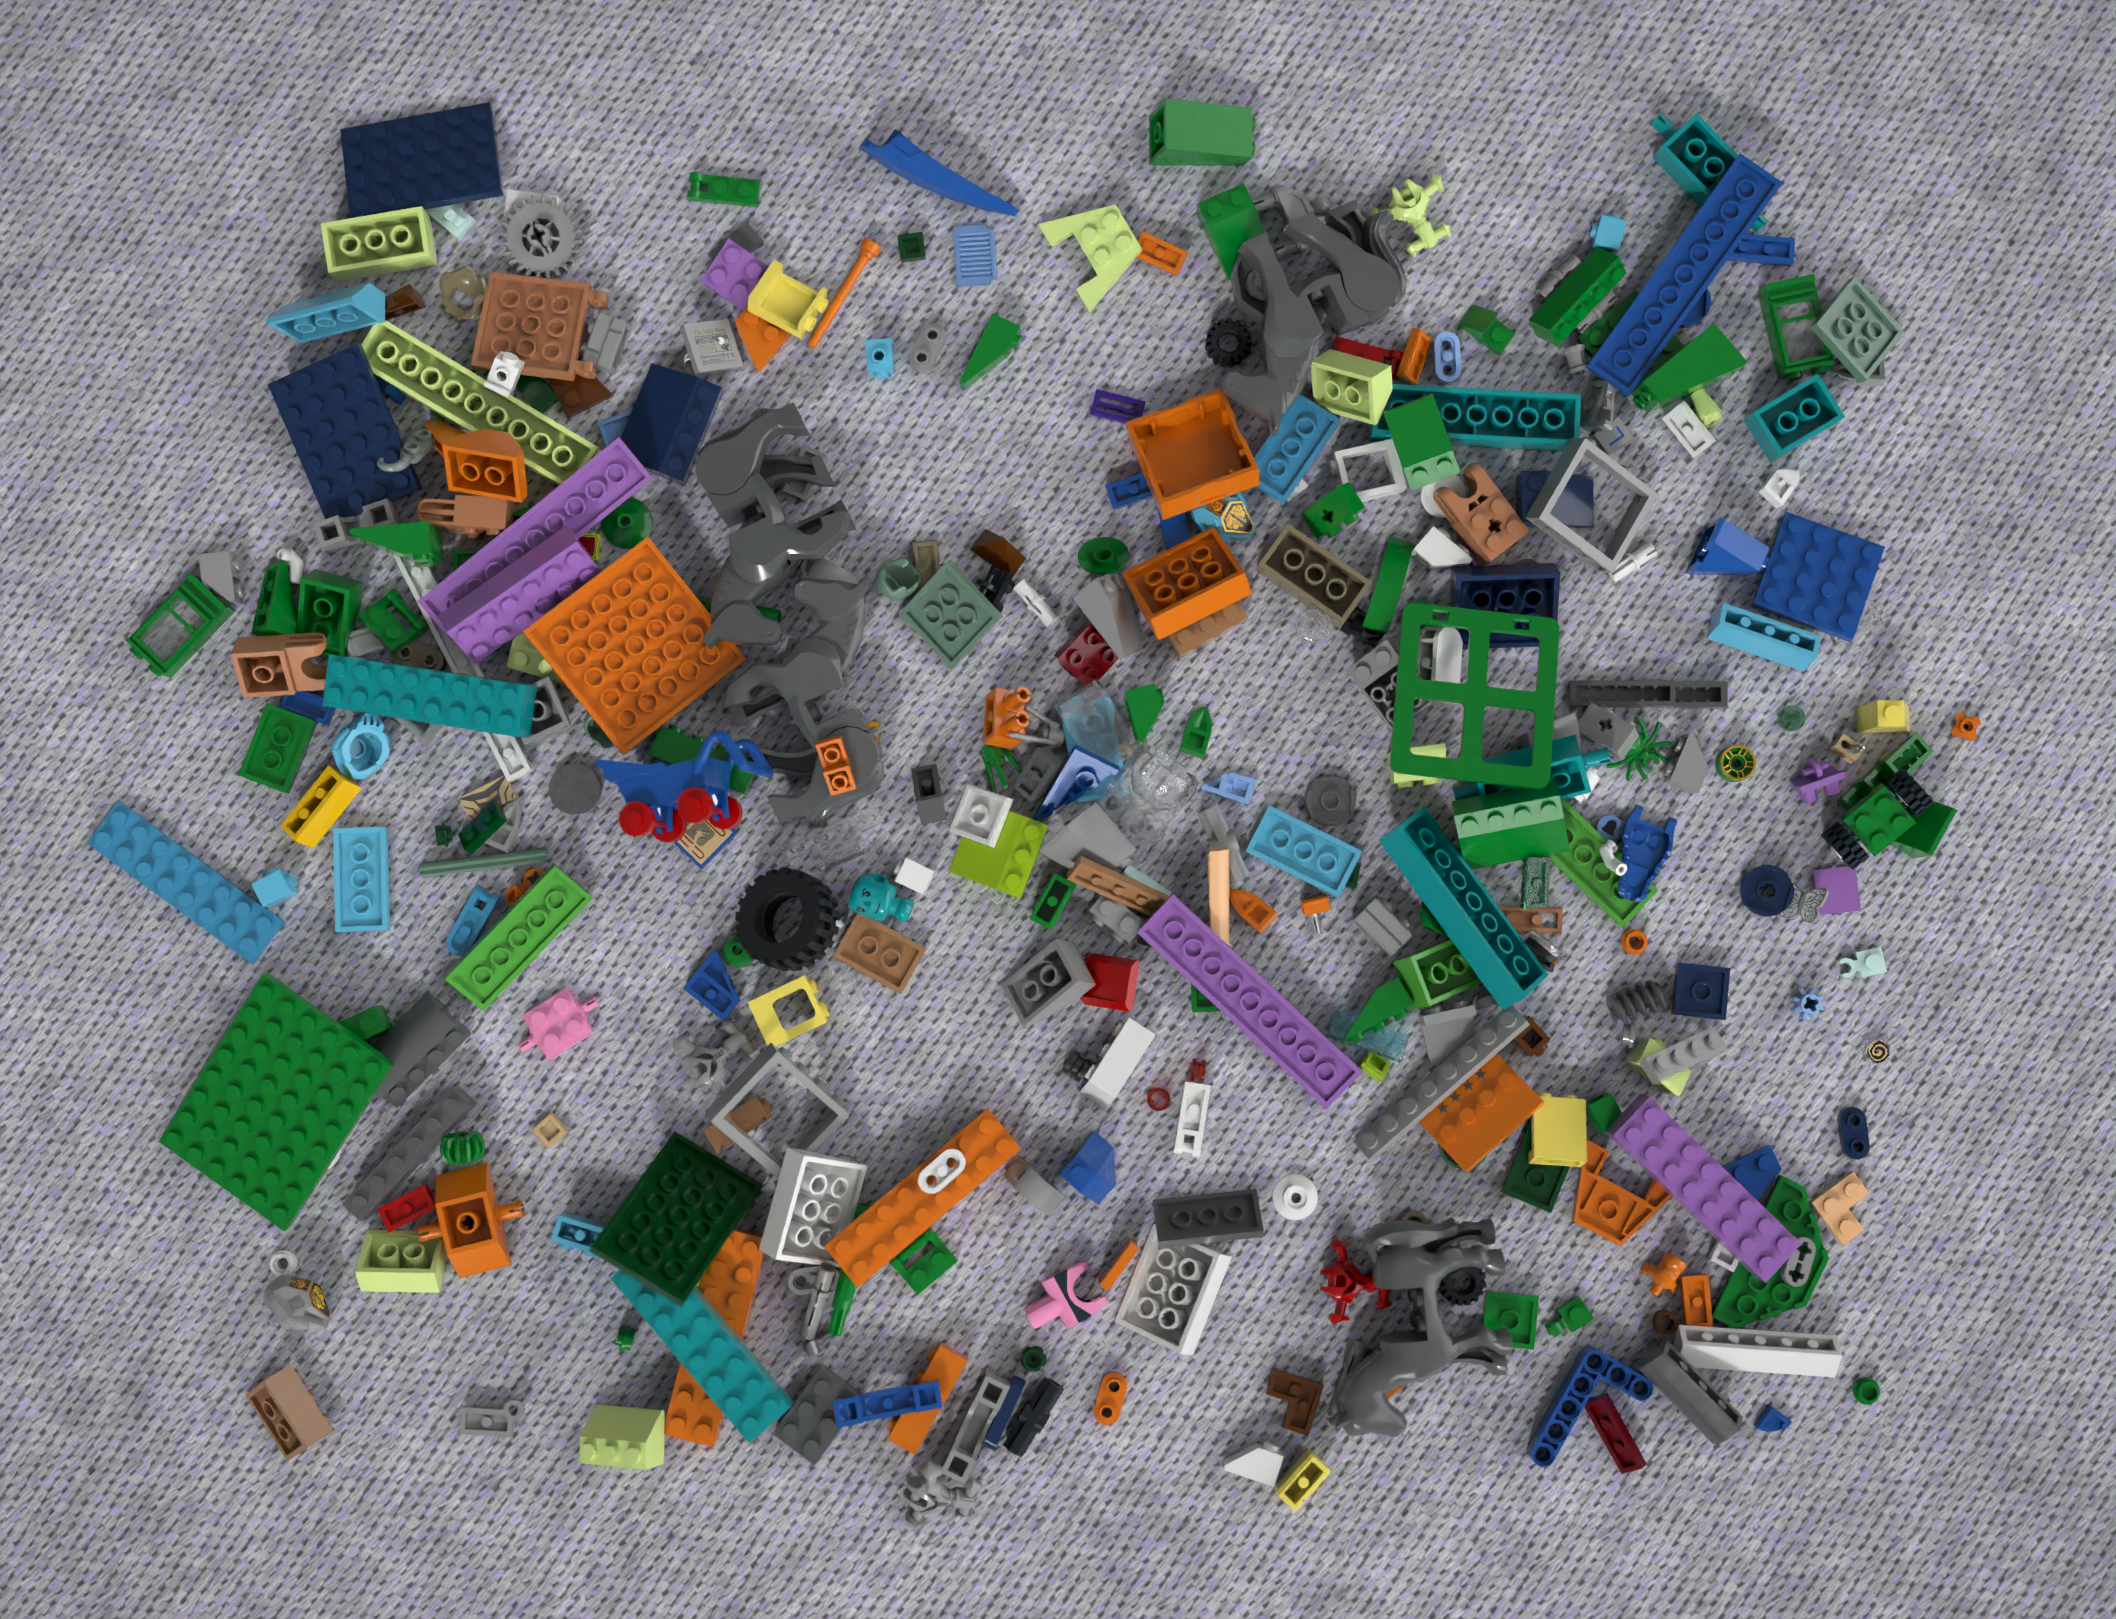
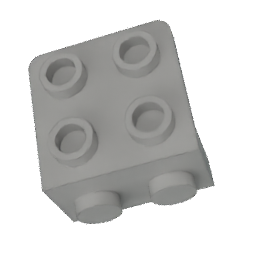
[1418,1001,1477,1066]

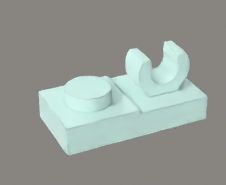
[426,204,476,240]

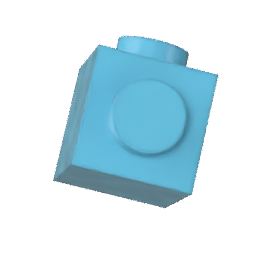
[1589,214,1627,255]
[865,338,895,380]
[251,868,298,908]

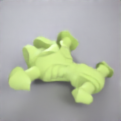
[1368,174,1452,257]

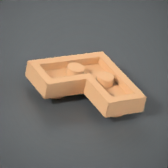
[1809,1171,1869,1245]

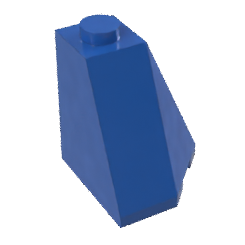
[1686,517,1769,575]
[1060,1131,1116,1205]

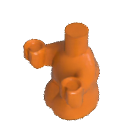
[1640,1251,1687,1297]

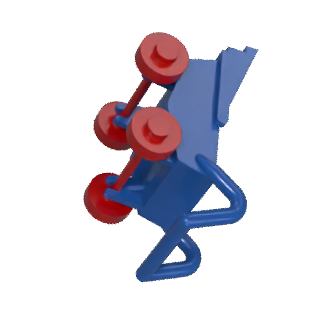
[595,730,774,843]

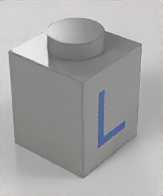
[1591,417,1634,454]

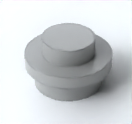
[1622,1022,1640,1048]

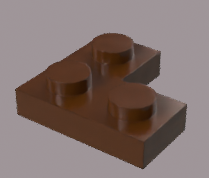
[1265,1367,1324,1436]

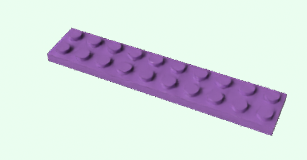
[417,437,653,641]
[1137,893,1363,1109]

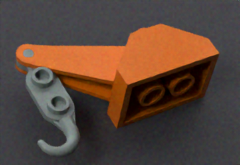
[377,419,528,503]

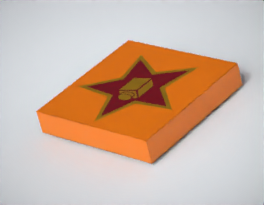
[1098,1237,1139,1291]

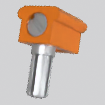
[1300,893,1330,935]

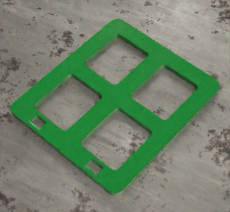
[1390,603,1560,789]

